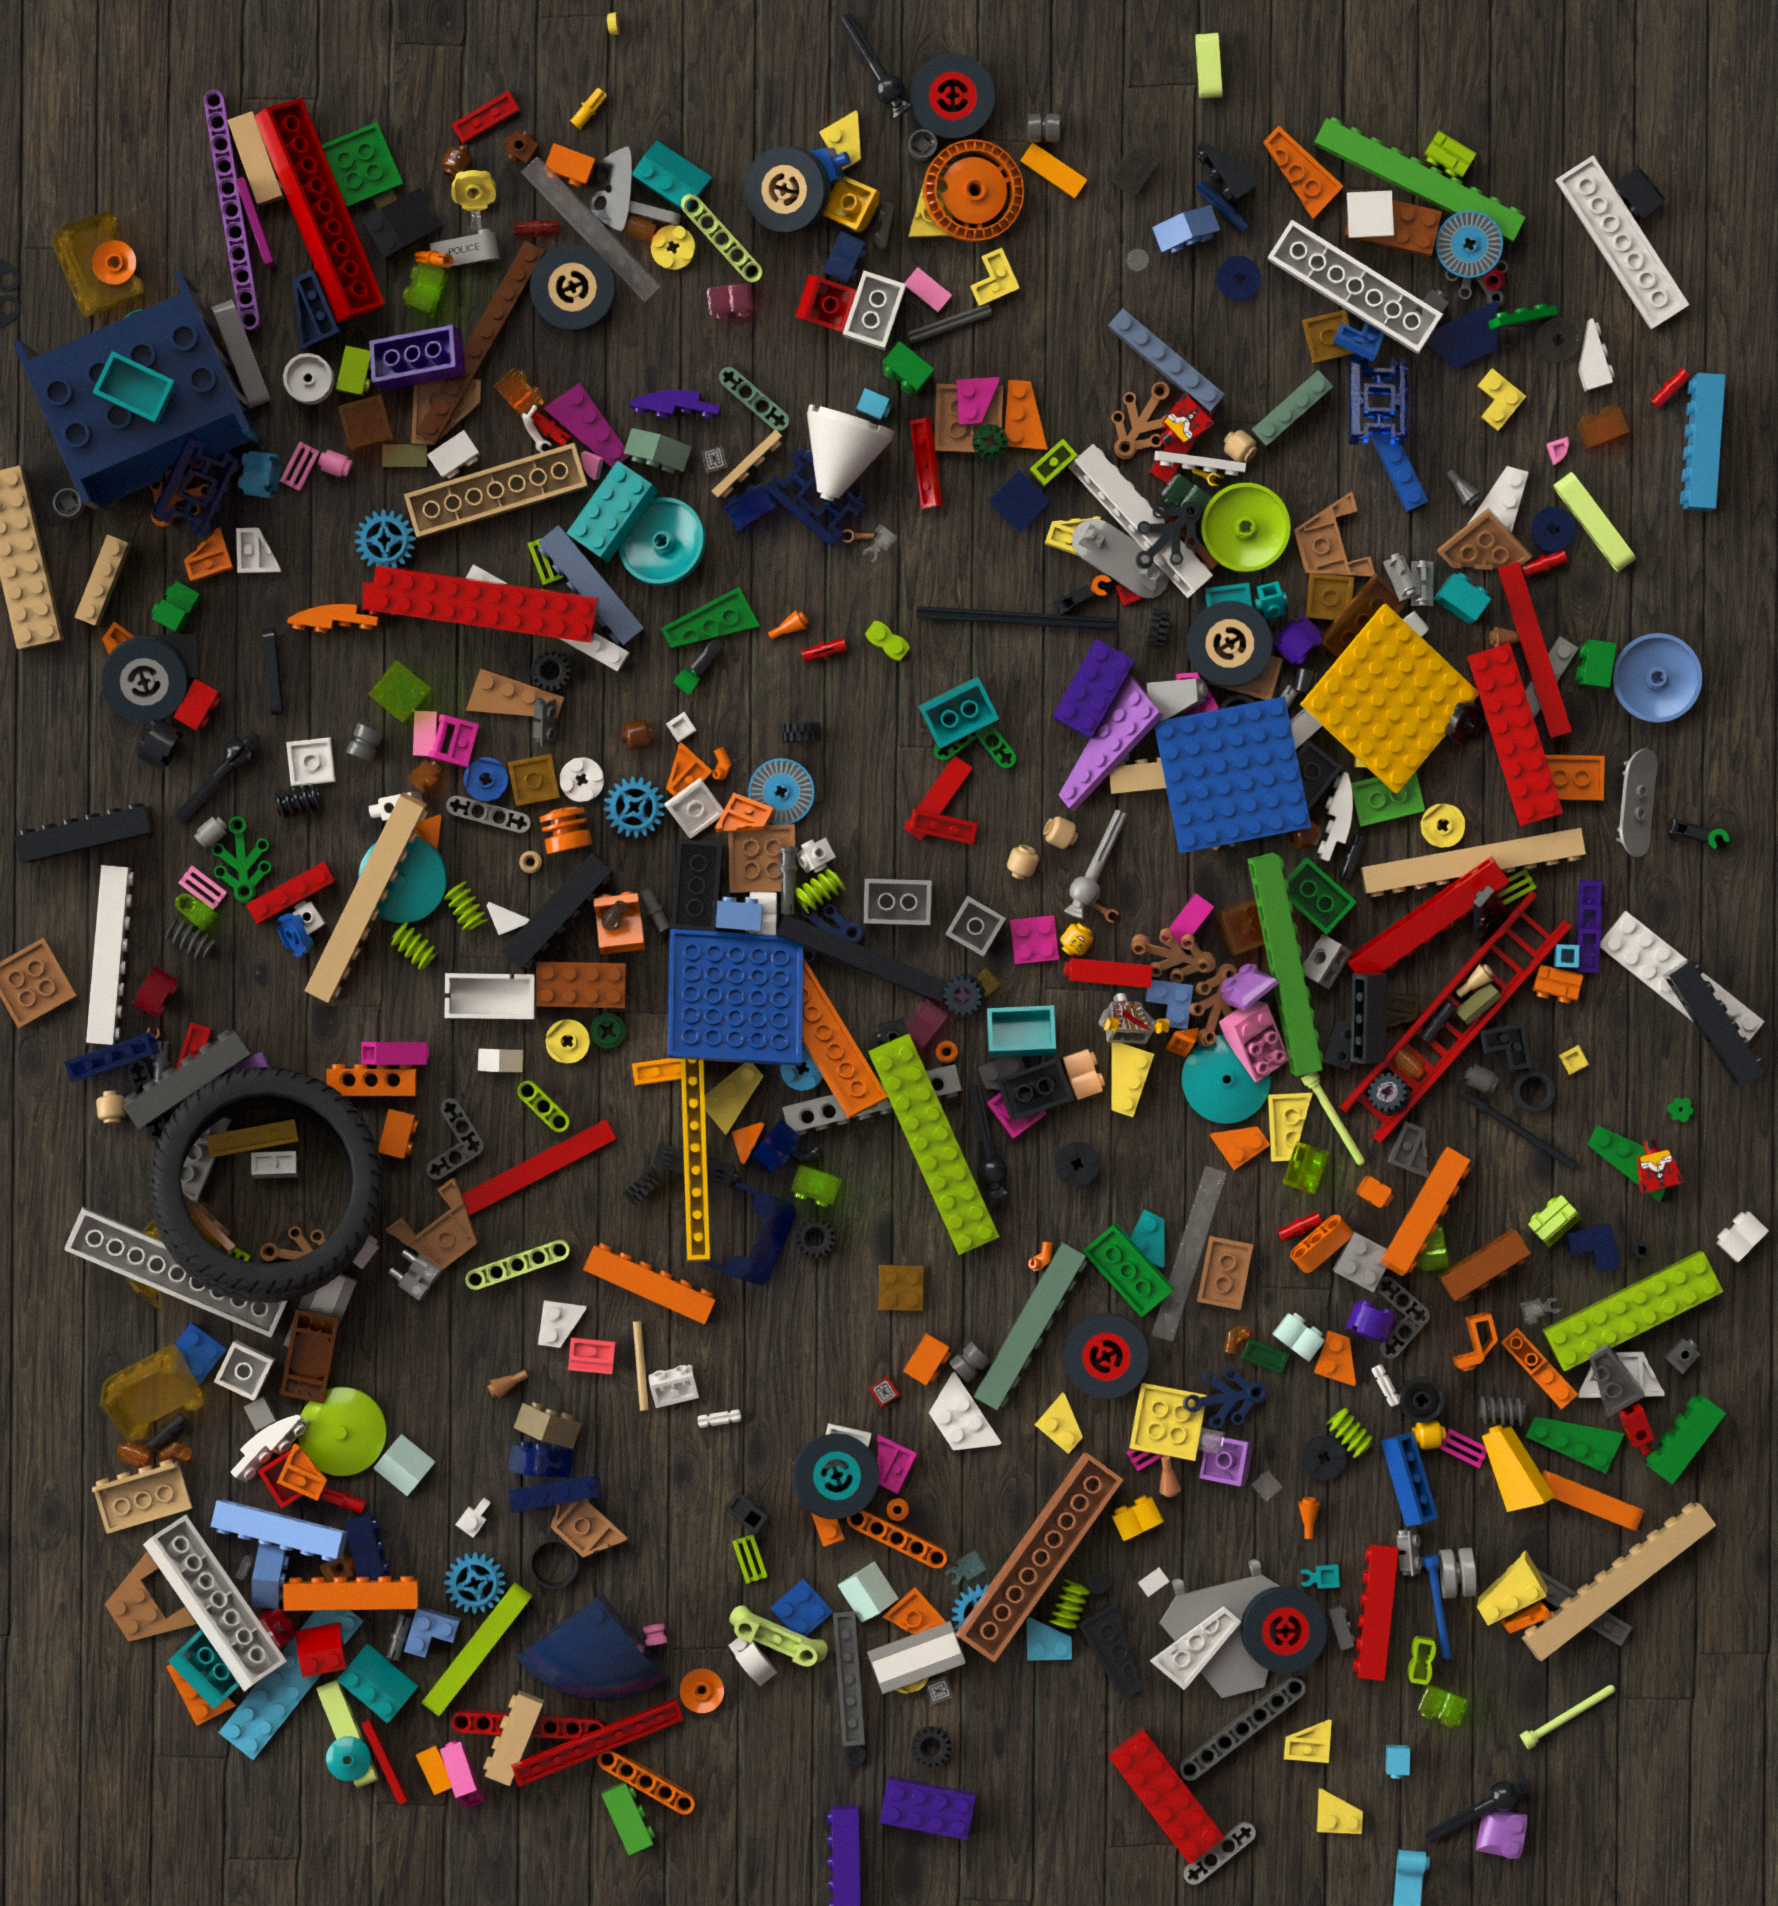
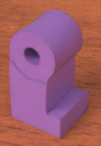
[227,1051,270,1073]

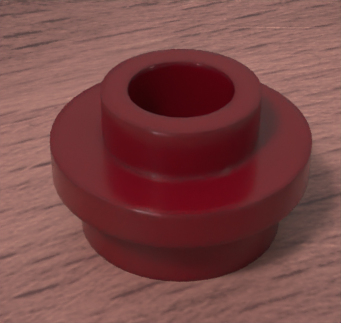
[1483,269,1505,291]

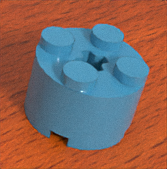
[238,451,281,498]
[780,1046,823,1091]

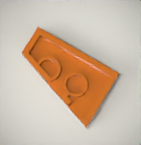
[1004,380,1048,450]
[166,1664,237,1726]

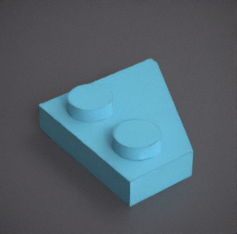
[1026,1617,1072,1660]

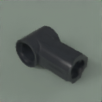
[1293,668,1318,694]

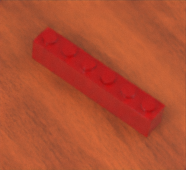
[1353,1543,1399,1681]

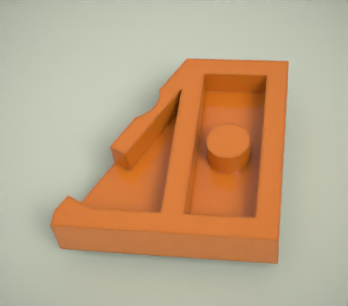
[1314,1330,1356,1386]
[277,1443,327,1501]
[1500,1600,1552,1633]

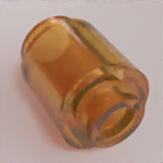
[623,214,657,242]
[1392,1048,1426,1080]
[116,1439,151,1467]

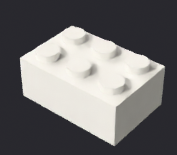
[843,271,906,351]

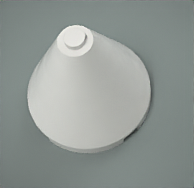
[807,405,895,501]

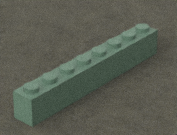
[974,1242,1087,1410]

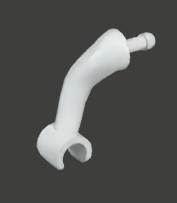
[522,405,551,453]

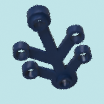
[777,904,863,962]
[1183,1368,1267,1429]

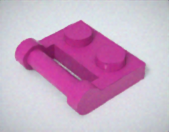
[428,714,479,768]

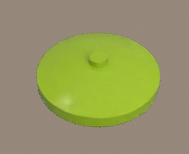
[1201,483,1291,572]
[298,1387,387,1476]

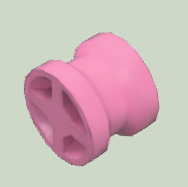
[643,1624,667,1646]

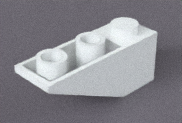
[1578,318,1615,392]

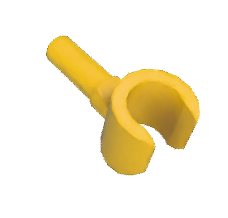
[1192,468,1224,487]

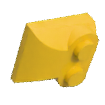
[823,176,880,232]

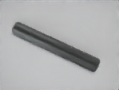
[907,304,992,344]

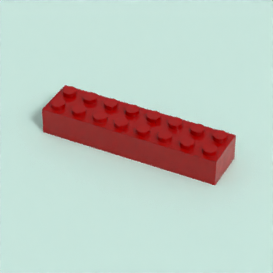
[1467,643,1564,827]

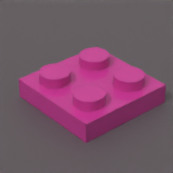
[1010,915,1059,964]

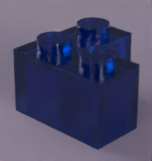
[750,1119,801,1173]
[1565,1223,1620,1272]
[508,1441,573,1477]

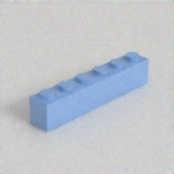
[210,1499,348,1562]

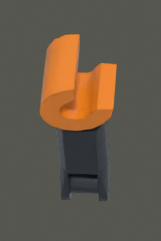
[1054,575,1111,614]

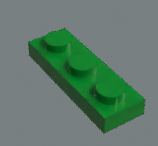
[1488,303,1558,330]

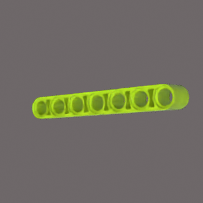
[422,1582,533,1717]

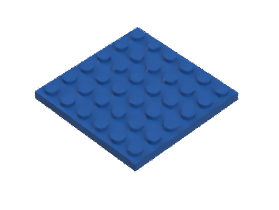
[1154,696,1311,854]
[667,929,803,1066]

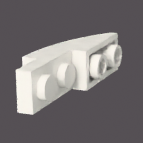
[1317,772,1353,862]
[231,1415,310,1482]

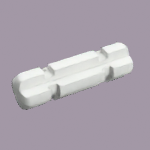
[1372,1364,1398,1407]
[698,1409,741,1428]

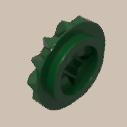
[972,424,1008,460]
[590,1013,626,1048]

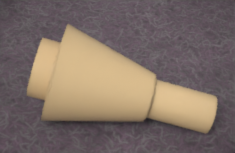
[1456,963,1494,998]

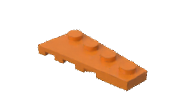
[1263,126,1344,220]

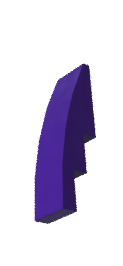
[1576,879,1602,973]

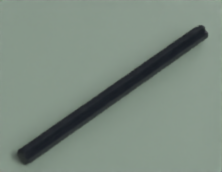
[916,606,1115,630]

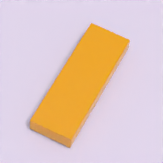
[1020,143,1087,199]
[632,1058,681,1086]

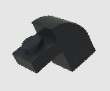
[724,1491,772,1535]

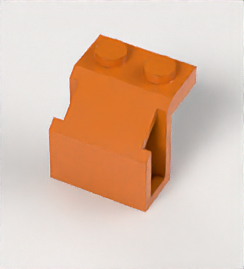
[593,892,645,955]
[1453,1312,1498,1371]

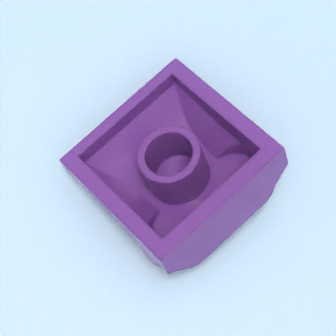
[1221,964,1279,1010]
[1199,1434,1252,1487]
[1475,1809,1528,1859]

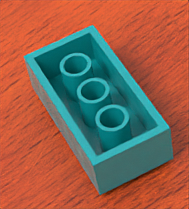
[566,461,659,563]

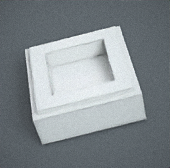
[666,712,697,743]

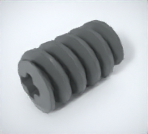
[165,917,216,961]
[1479,1396,1526,1426]

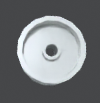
[283,353,335,405]

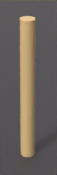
[633,1321,649,1411]

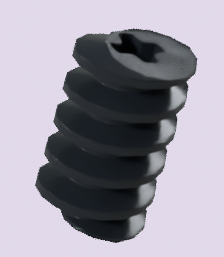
[274,784,323,819]

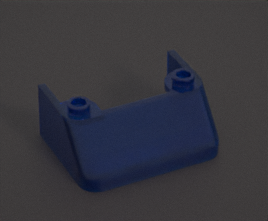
[703,1180,796,1285]

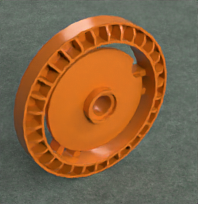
[923,140,1024,242]

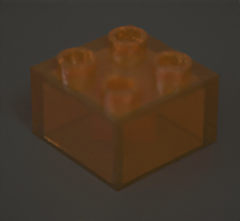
[338,394,395,451]
[1215,897,1265,955]

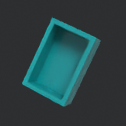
[92,351,178,424]
[1433,573,1491,624]
[987,1005,1056,1058]

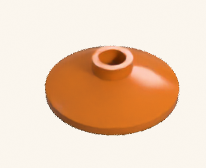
[92,240,137,285]
[680,1669,724,1713]

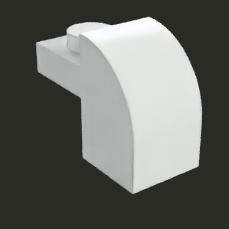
[728,1637,777,1686]

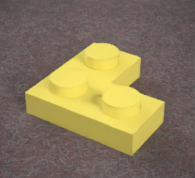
[970,248,1020,306]
[1477,368,1526,431]

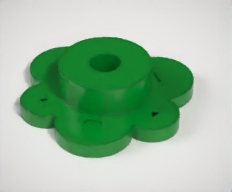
[1667,1098,1693,1122]

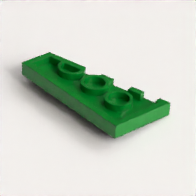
[1587,1125,1678,1202]

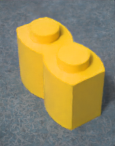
[1111,1495,1164,1541]

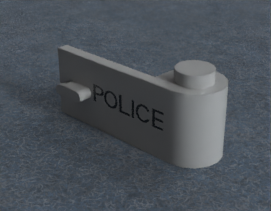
[430,228,500,270]

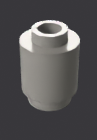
[194,816,228,849]

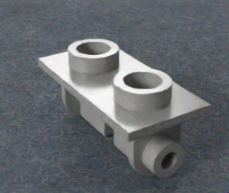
[1383,553,1420,601]
[1411,561,1433,606]
[1396,1529,1422,1576]

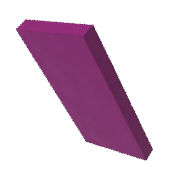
[236,177,278,269]

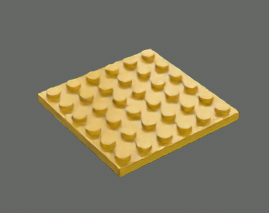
[1300,604,1479,793]

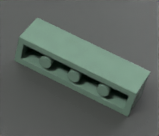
[1250,370,1333,448]

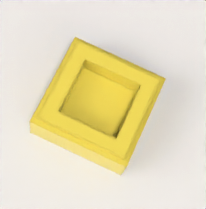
[1558,1045,1589,1075]

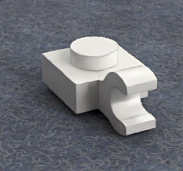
[455,1498,491,1537]

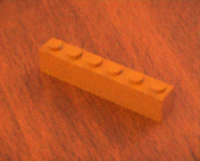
[1380,1146,1470,1277]
[583,1243,716,1324]
[283,1576,420,1611]

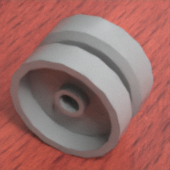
[1439,1547,1477,1599]

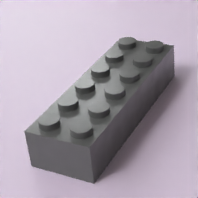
[123,1029,250,1129]

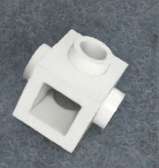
[796,838,835,873]

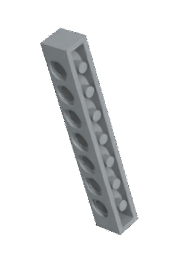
[782,1064,961,1136]

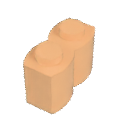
[1062,1049,1105,1100]

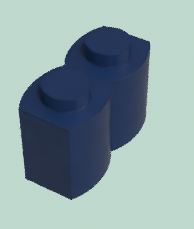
[822,231,867,284]

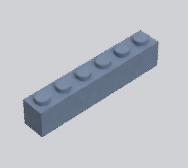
[1108,308,1225,414]
[538,525,644,646]

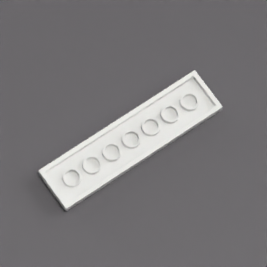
[1555,155,1689,329]
[1600,911,1765,1041]

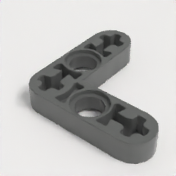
[426,1098,484,1179]
[1376,1276,1430,1359]

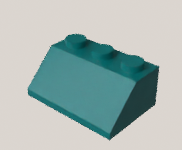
[631,141,712,212]
[918,676,999,749]
[337,1643,418,1723]

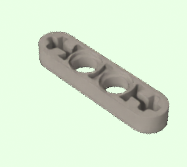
[446,796,531,833]
[1183,1821,1256,1885]

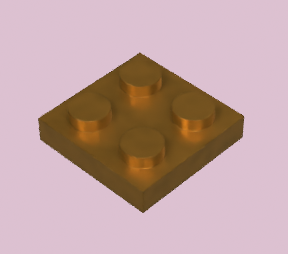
[1302,309,1355,364]
[1305,573,1354,620]
[508,754,560,806]
[878,1265,924,1311]

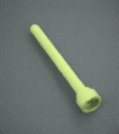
[1301,1072,1365,1165]
[1519,1685,1615,1750]

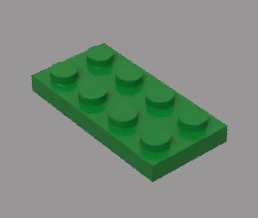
[1082,1222,1175,1318]

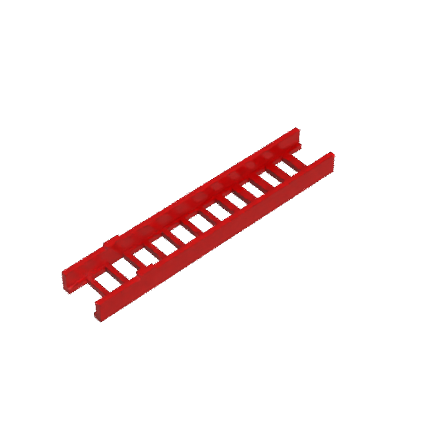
[1339,891,1572,1143]

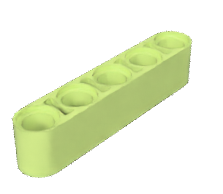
[681,194,762,282]
[1553,472,1636,572]
[465,1240,571,1290]
[317,1680,378,1788]

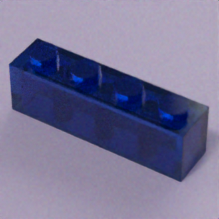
[64,1032,160,1083]
[508,1475,603,1513]
[344,1513,390,1580]

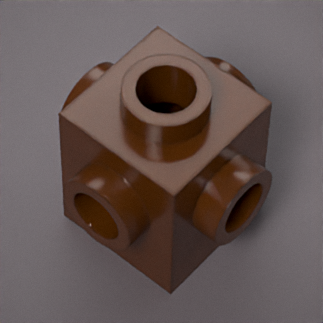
[503,130,540,166]

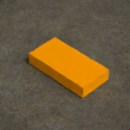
[416,1745,452,1796]

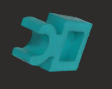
[1300,1564,1340,1589]

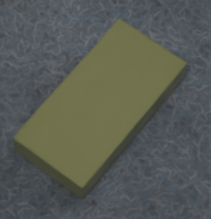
[382,444,427,467]
[1455,983,1502,1025]

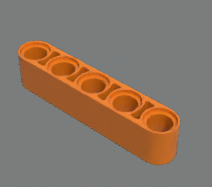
[1542,1470,1645,1531]
[847,1509,947,1569]
[597,1749,695,1814]

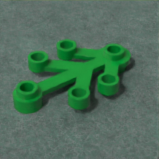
[211,816,272,903]

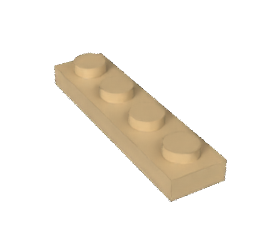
[712,430,782,499]

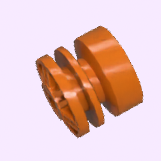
[539,806,593,854]

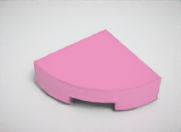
[1546,437,1569,465]
[581,451,604,480]

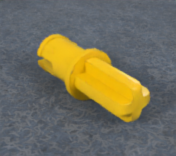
[570,88,607,130]

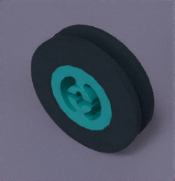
[792,1433,879,1519]

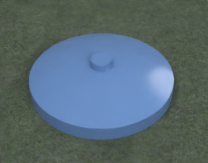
[1612,633,1702,723]

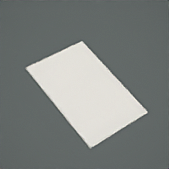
[1138,1567,1170,1597]

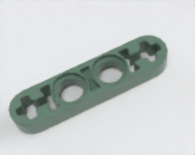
[719,367,789,431]

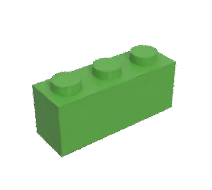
[601,1782,656,1855]

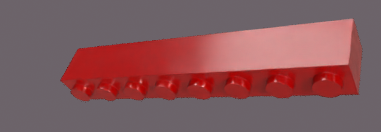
[1347,856,1510,973]

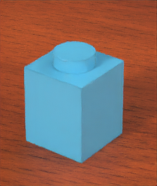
[856,388,892,421]
[1553,944,1579,967]
[1385,1745,1410,1779]

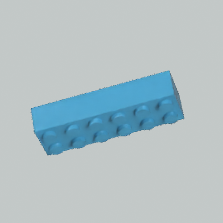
[1680,373,1725,512]

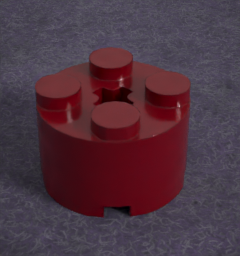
[131,965,179,1016]

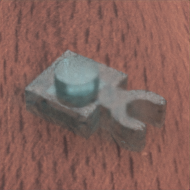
[945,1549,987,1585]

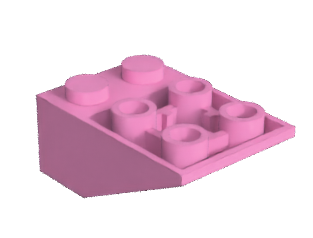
[1219,1001,1288,1083]

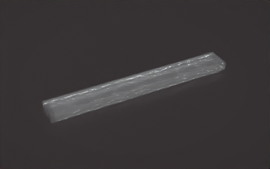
[521,156,661,302]
[1151,1166,1227,1342]

